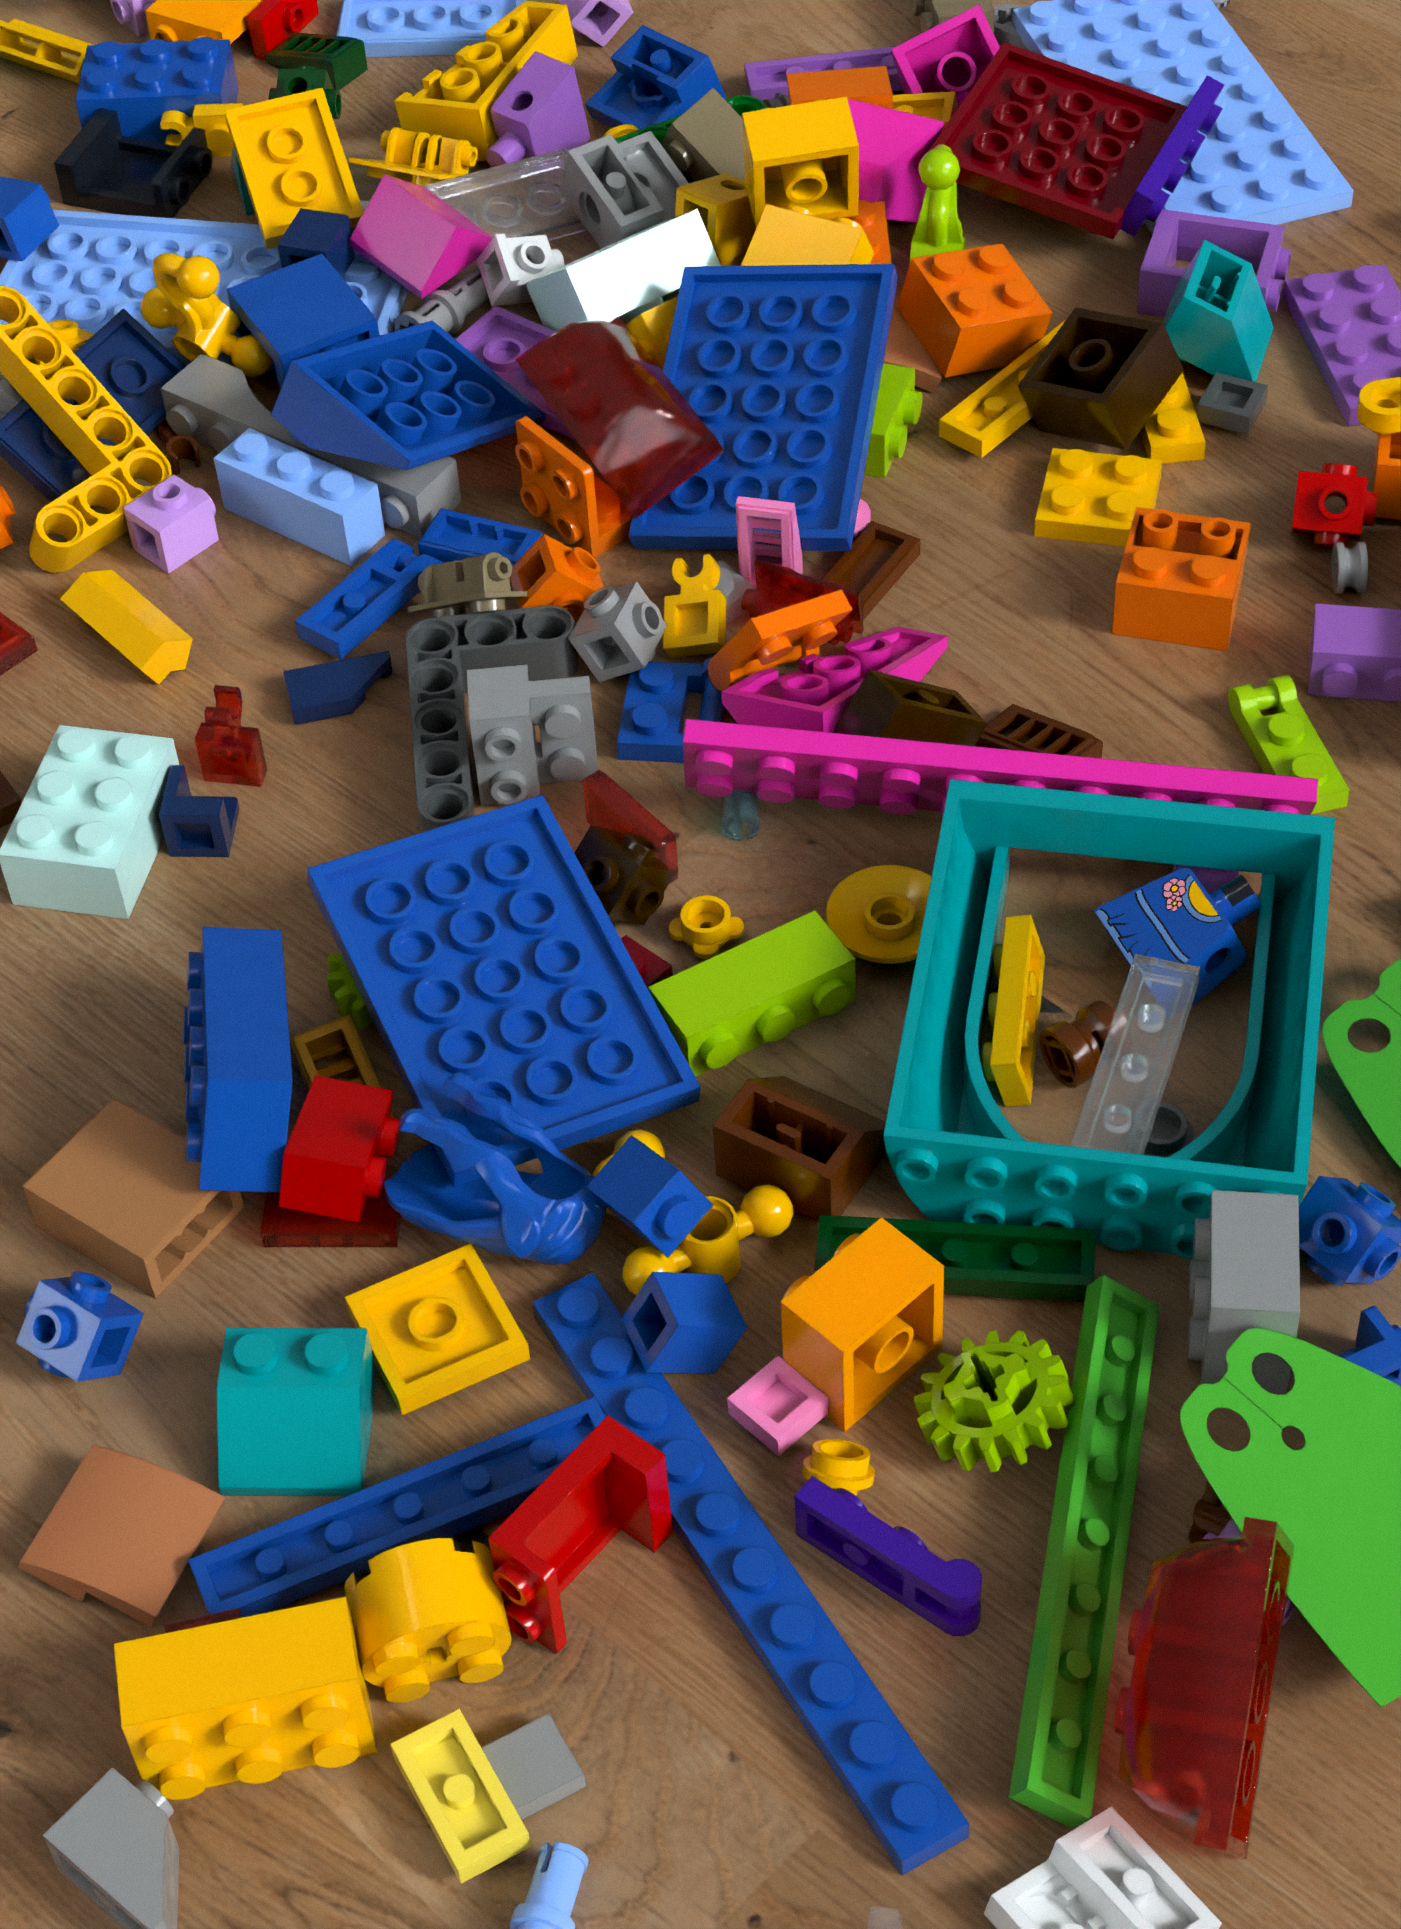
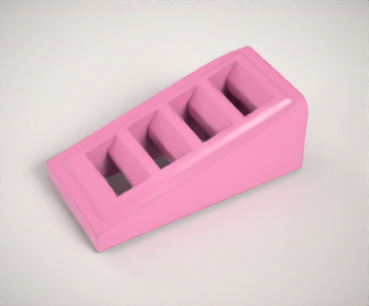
[735,496,803,597]

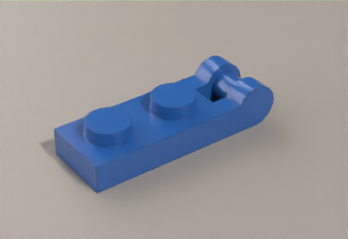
[295,539,442,660]

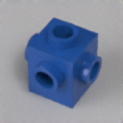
[1299,1176,1401,1286]
[16,1271,144,1382]

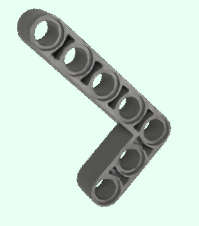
[406,606,579,833]

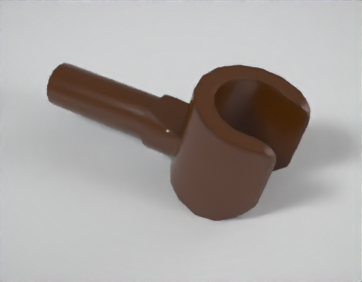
[156,423,201,475]
[1188,1481,1231,1546]

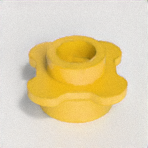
[669,895,744,959]

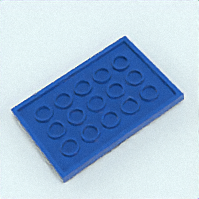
[628,264,898,551]
[307,795,701,1187]

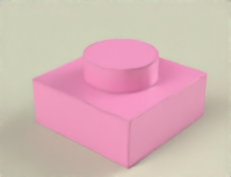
[727,1356,829,1457]

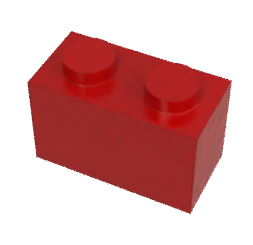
[279,1075,400,1222]

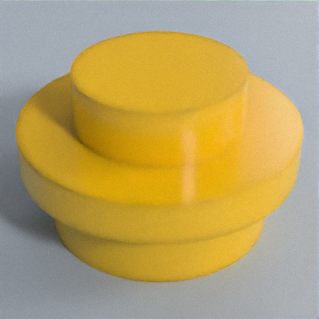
[802,1439,875,1496]

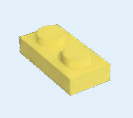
[390,1709,531,1884]

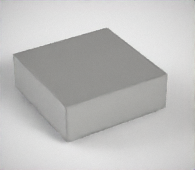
[481,1713,586,1820]

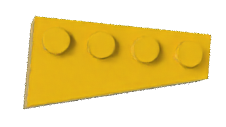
[394,1,578,162]

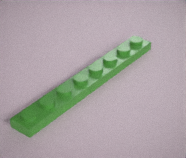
[1009,1275,1160,1829]

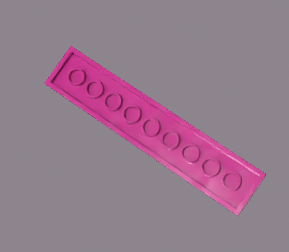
[683,719,1318,815]

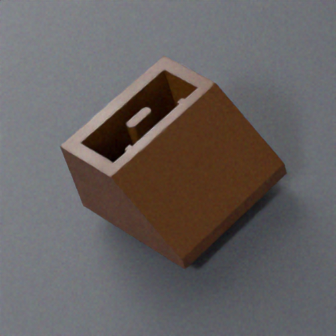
[712,1076,886,1223]

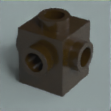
[575,825,675,925]

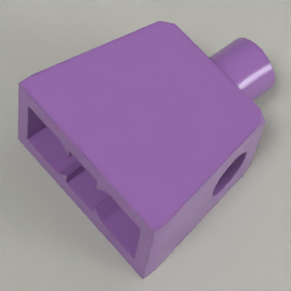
[485,51,591,176]

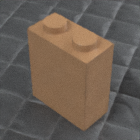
[23,1098,244,1299]

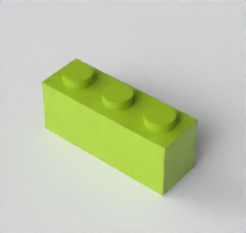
[648,910,856,1077]

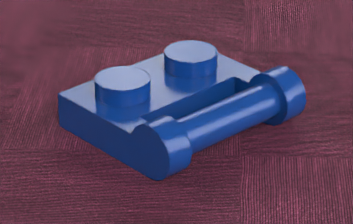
[617,657,725,763]

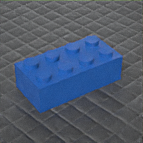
[183,927,293,1192]

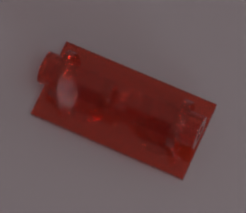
[741,560,864,645]

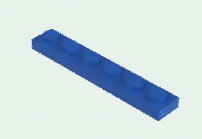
[188,1397,606,1624]

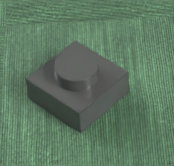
[1197,372,1268,435]

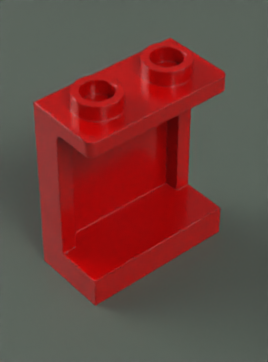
[488,1415,673,1654]

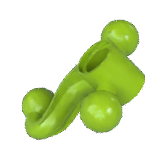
[910,144,966,261]

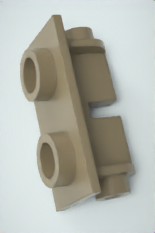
[408,552,528,618]

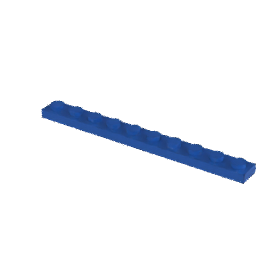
[532,1273,969,1875]

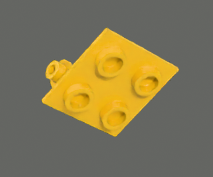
[349,127,481,190]

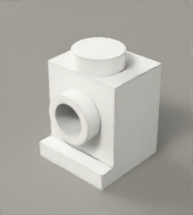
[477,234,565,306]

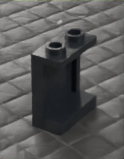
[54,108,213,218]

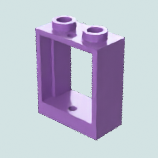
[1137,209,1291,317]

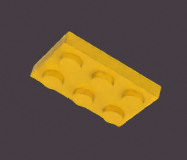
[225,88,364,250]

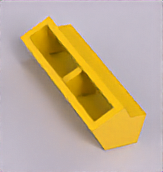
[0,18,93,84]
[60,569,193,685]

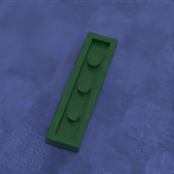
[814,1215,1095,1302]

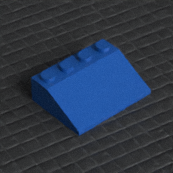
[271,320,546,470]

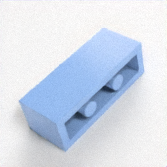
[214,428,385,566]

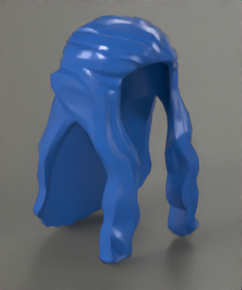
[384,1072,607,1265]

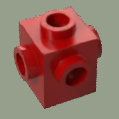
[1291,463,1378,547]

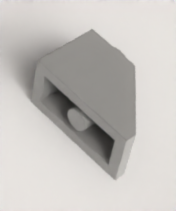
[42,1767,180,1929]

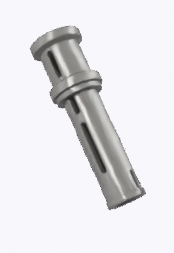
[394,267,489,335]

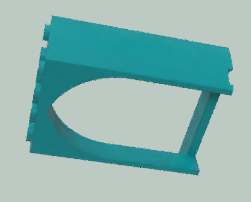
[883,779,1335,1259]

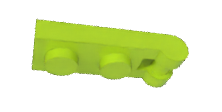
[1228,675,1350,815]

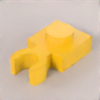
[160,103,244,157]
[663,554,726,658]

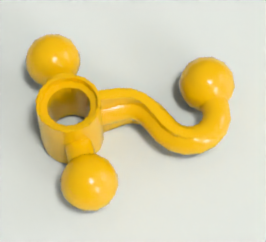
[140,253,273,378]
[592,1129,793,1296]

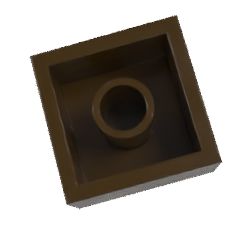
[1018,307,1184,450]

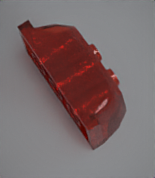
[515,317,725,519]
[1114,1517,1295,1860]

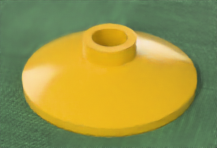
[826,865,932,964]

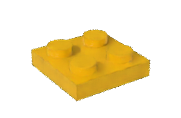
[1034,448,1162,547]
[345,1243,530,1415]

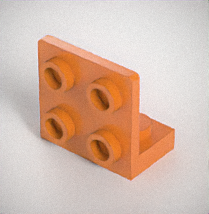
[515,416,634,558]

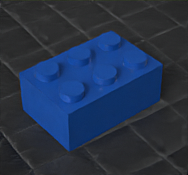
[75,37,239,144]

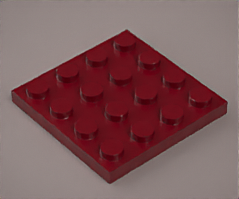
[929,42,1187,240]

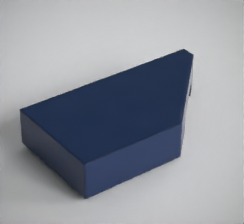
[283,651,393,725]

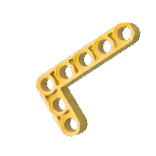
[0,286,172,573]

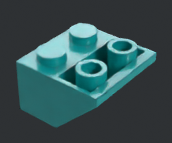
[1163,239,1274,382]

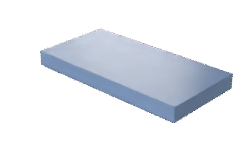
[336,0,529,57]

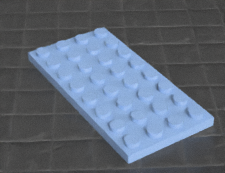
[1012,0,1354,234]
[0,210,409,372]

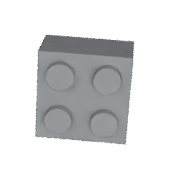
[1188,1190,1300,1394]

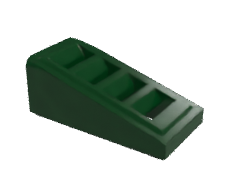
[265,33,368,90]

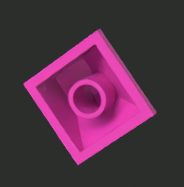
[847,98,944,223]

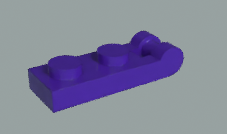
[794,1476,982,1636]

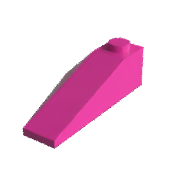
[721,627,948,733]

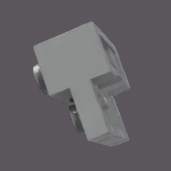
[560,130,689,249]
[467,665,599,806]

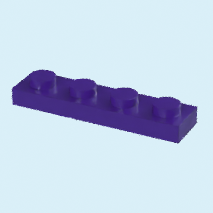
[1120,75,1224,237]

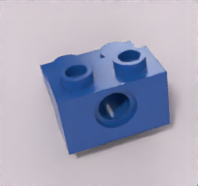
[585,25,726,130]

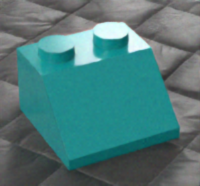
[217,1328,377,1496]

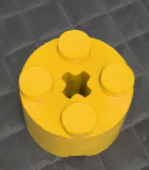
[345,1538,512,1703]

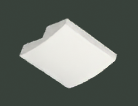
[984,1806,1222,1929]

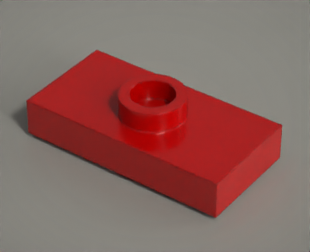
[246,0,319,60]

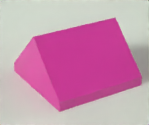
[891,4,1000,108]
[350,174,493,299]

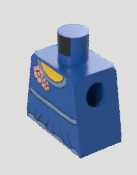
[1094,868,1262,1025]

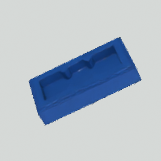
[417,508,543,579]

